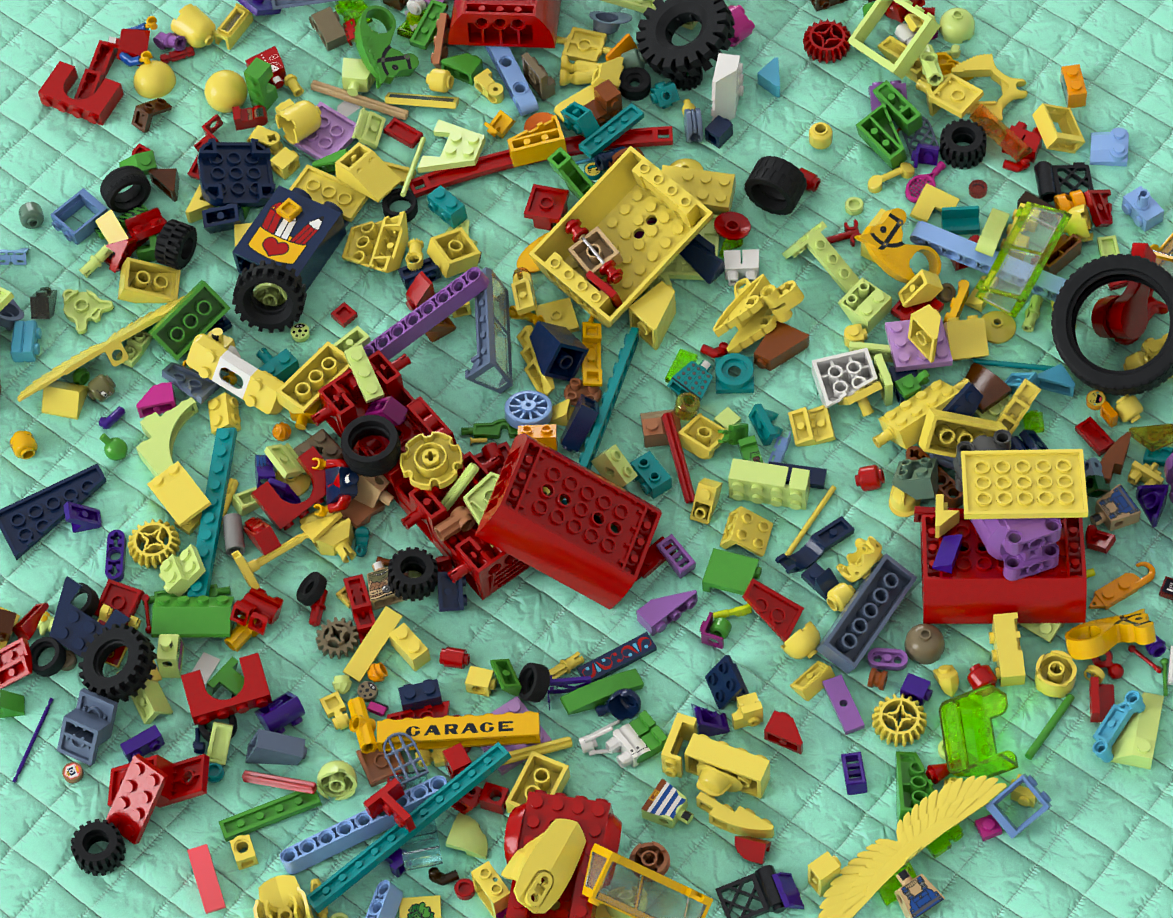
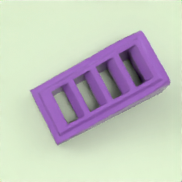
[656,534,696,579]

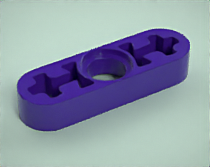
[105,530,126,582]

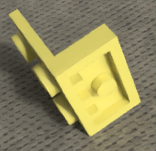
[720,506,773,557]

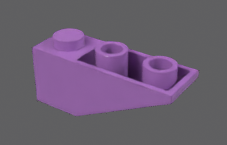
[636,590,698,636]

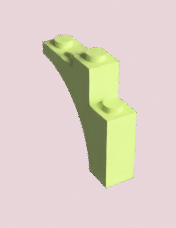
[136,397,199,477]

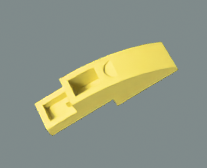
[696,791,774,838]

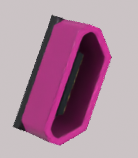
[367,699,389,716]

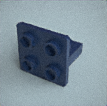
[705,655,749,709]

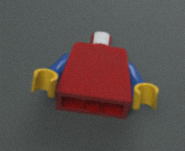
[107,16,158,67]

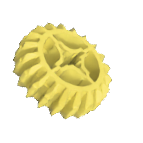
[128,518,181,569]
[872,693,927,747]

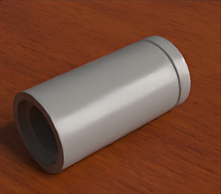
[222,513,245,556]

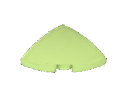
[446,812,488,860]

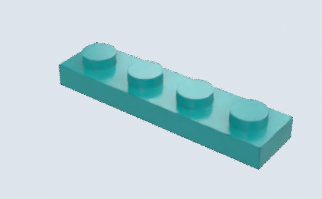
[578,103,644,159]

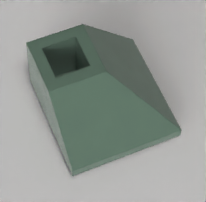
[892,457,939,500]

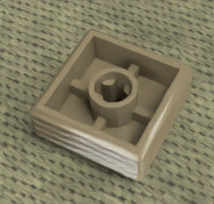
[293,429,344,461]

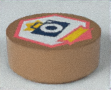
[62,762,84,783]

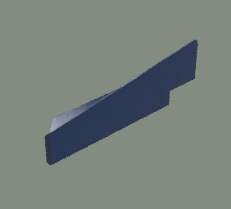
[680,234,724,284]

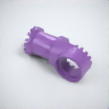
[153,32,187,51]

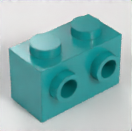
[560,101,600,138]
[427,185,467,229]
[630,451,672,499]

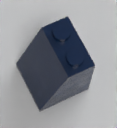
[530,321,589,381]

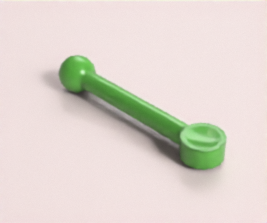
[1160,658,1168,696]

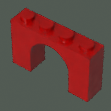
[38,61,124,126]
[251,446,327,531]
[181,653,273,725]

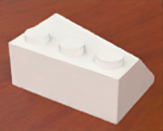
[711,53,744,121]
[812,348,878,408]

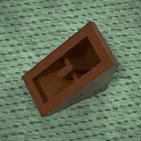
[148,168,180,202]

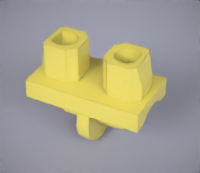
[1127,460,1164,485]

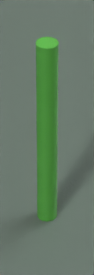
[1025,694,1075,760]

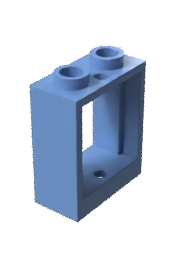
[50,188,108,245]
[985,774,1052,839]

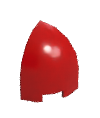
[735,836,771,864]

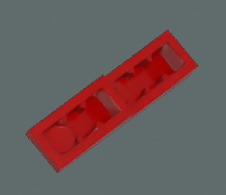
[74,40,117,100]

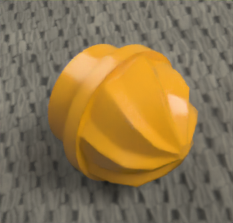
[272,422,291,441]
[367,662,388,682]

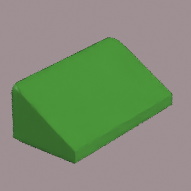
[490,659,522,696]

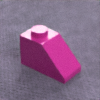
[136,382,177,418]

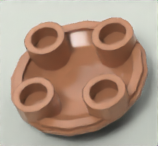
[564,378,601,406]

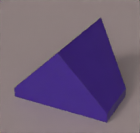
[1135,484,1169,528]
[691,704,730,737]

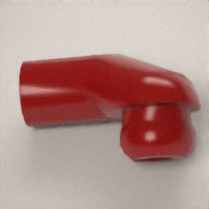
[1002,156,1030,173]
[700,342,728,358]

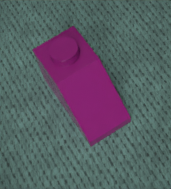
[365,396,409,426]

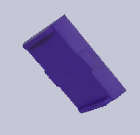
[772,872,804,909]

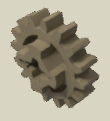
[316,617,359,659]

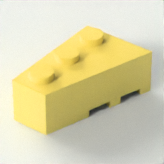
[988,612,1026,687]

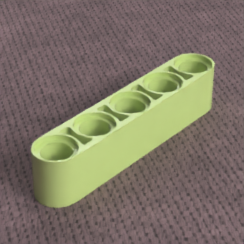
[975,208,1010,257]

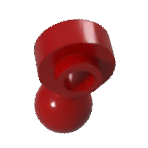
[1092,650,1124,679]

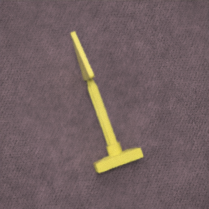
[231,512,343,590]

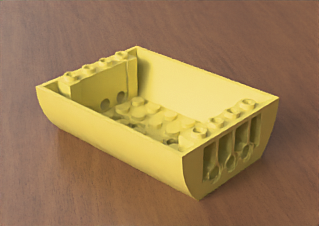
[529,146,713,328]

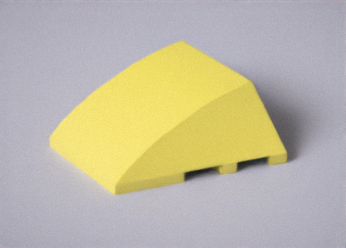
[342,211,409,273]

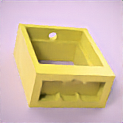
[1032,103,1085,154]
[471,861,510,918]

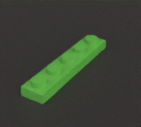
[218,790,322,842]

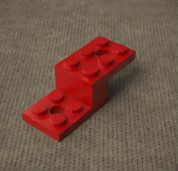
[108,754,210,808]

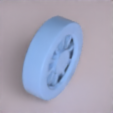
[504,390,553,429]

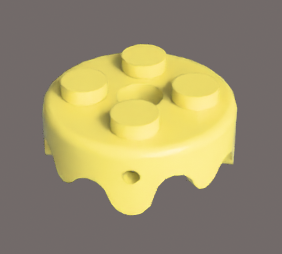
[836,536,883,583]

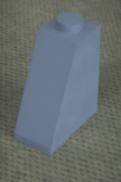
[245,729,307,765]

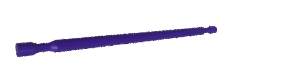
[13,698,54,783]

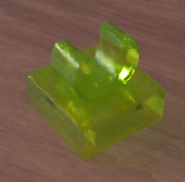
[1023,410,1044,433]

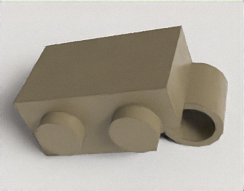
[309,7,347,51]

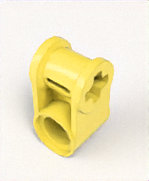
[247,125,283,155]

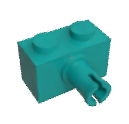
[256,348,300,383]

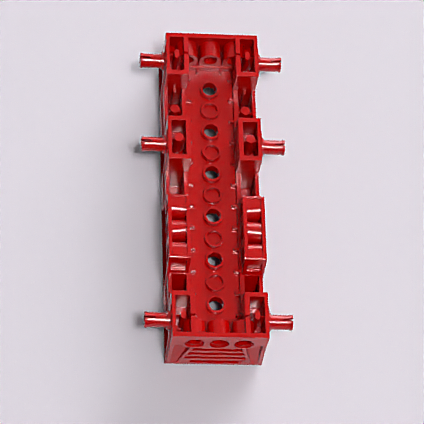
[311,350,531,600]

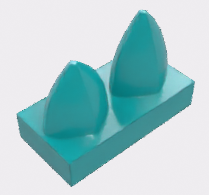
[748,403,783,446]

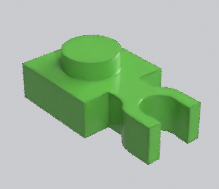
[718,423,748,445]

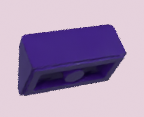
[932,534,963,574]

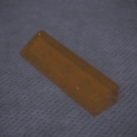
[969,104,1033,162]

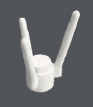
[578,720,621,756]

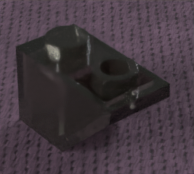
[30,287,57,319]

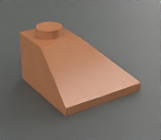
[640,409,681,448]

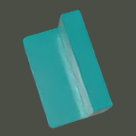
[941,206,980,235]

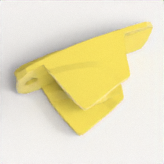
[501,819,586,914]
[253,875,314,918]

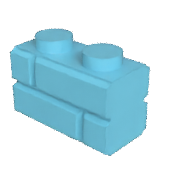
[10,320,42,362]

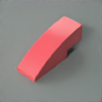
[187,844,226,914]

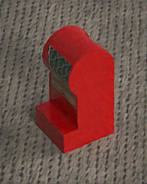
[232,105,268,131]

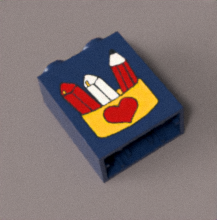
[232,186,347,293]

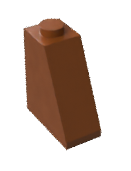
[754,321,809,371]

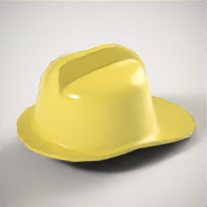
[889,485,921,517]
[696,764,743,797]

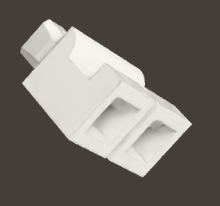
[723,249,759,286]

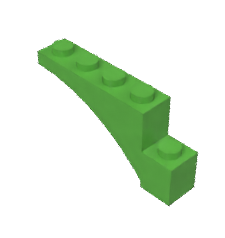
[547,147,594,200]

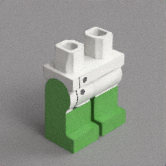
[606,710,668,768]

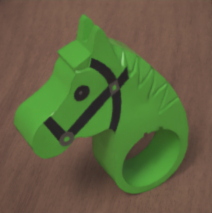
[355,5,419,89]

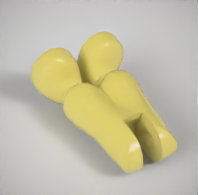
[560,54,602,86]

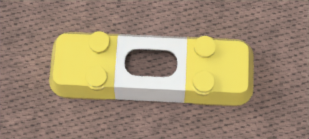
[186,333,284,415]

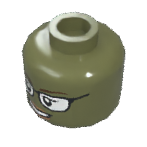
[87,374,116,402]

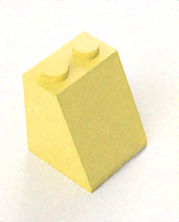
[628,281,676,350]

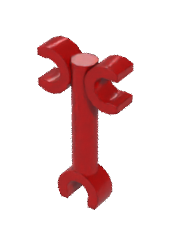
[825,219,861,247]

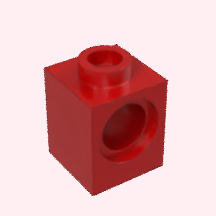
[479,782,510,815]

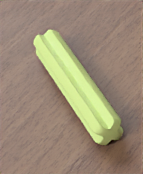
[441,463,479,511]

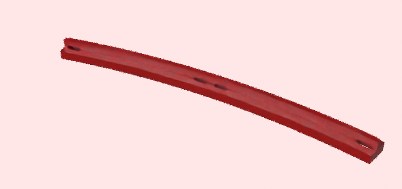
[409,126,673,198]

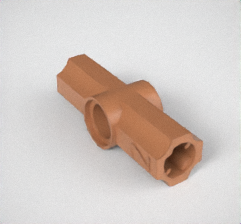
[434,506,476,541]

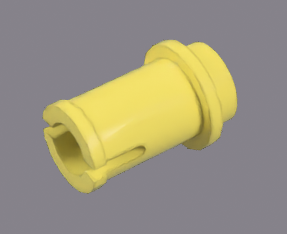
[284,74,304,97]

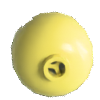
[1062,204,1094,242]
[781,621,821,659]

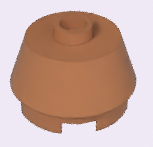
[629,841,670,882]

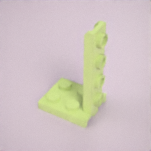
[782,221,860,294]

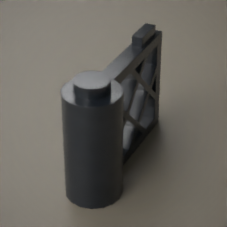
[1034,161,1094,203]
[715,865,786,918]

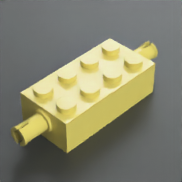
[872,378,970,450]

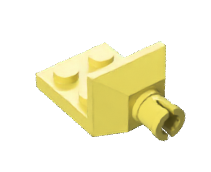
[916,73,984,119]
[299,505,356,563]

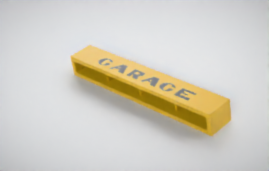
[377,711,541,752]

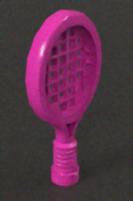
[905,161,946,203]

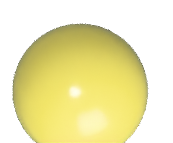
[133,60,176,99]
[204,70,248,113]

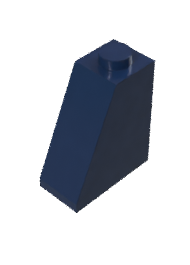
[560,394,599,452]

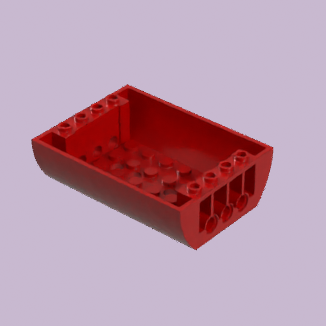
[448,0,561,48]
[475,433,662,609]
[920,514,1087,624]

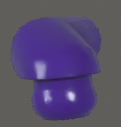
[99,406,125,429]

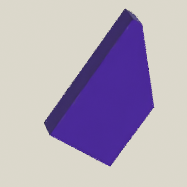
[268,477,301,504]

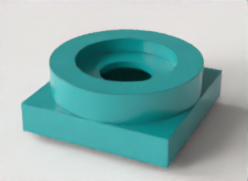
[715,353,754,394]

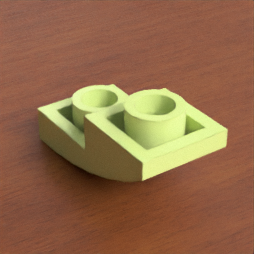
[116,330,152,368]

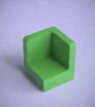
[136,234,157,262]

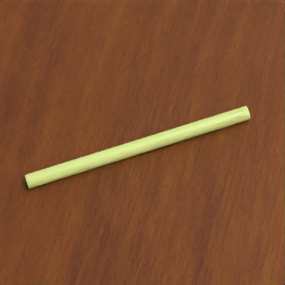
[400,137,426,197]

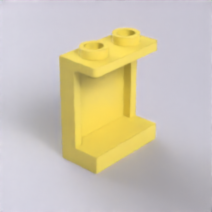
[661,712,698,778]

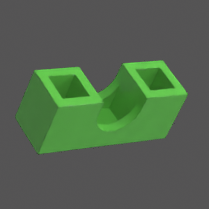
[244,57,278,110]

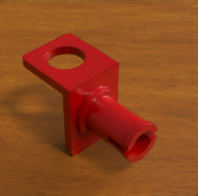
[193,114,223,152]

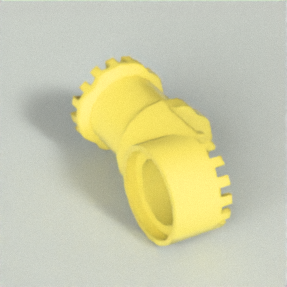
[405,238,424,271]

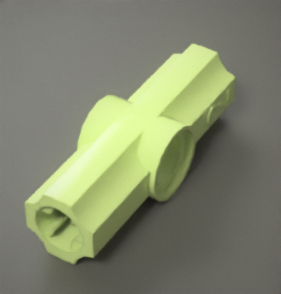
[919,44,943,86]

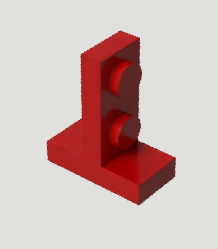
[363,778,416,832]

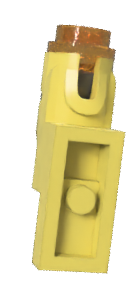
[511,267,537,315]

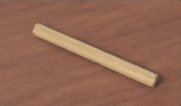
[310,80,409,120]

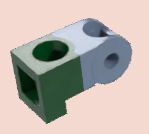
[1084,457,1111,498]

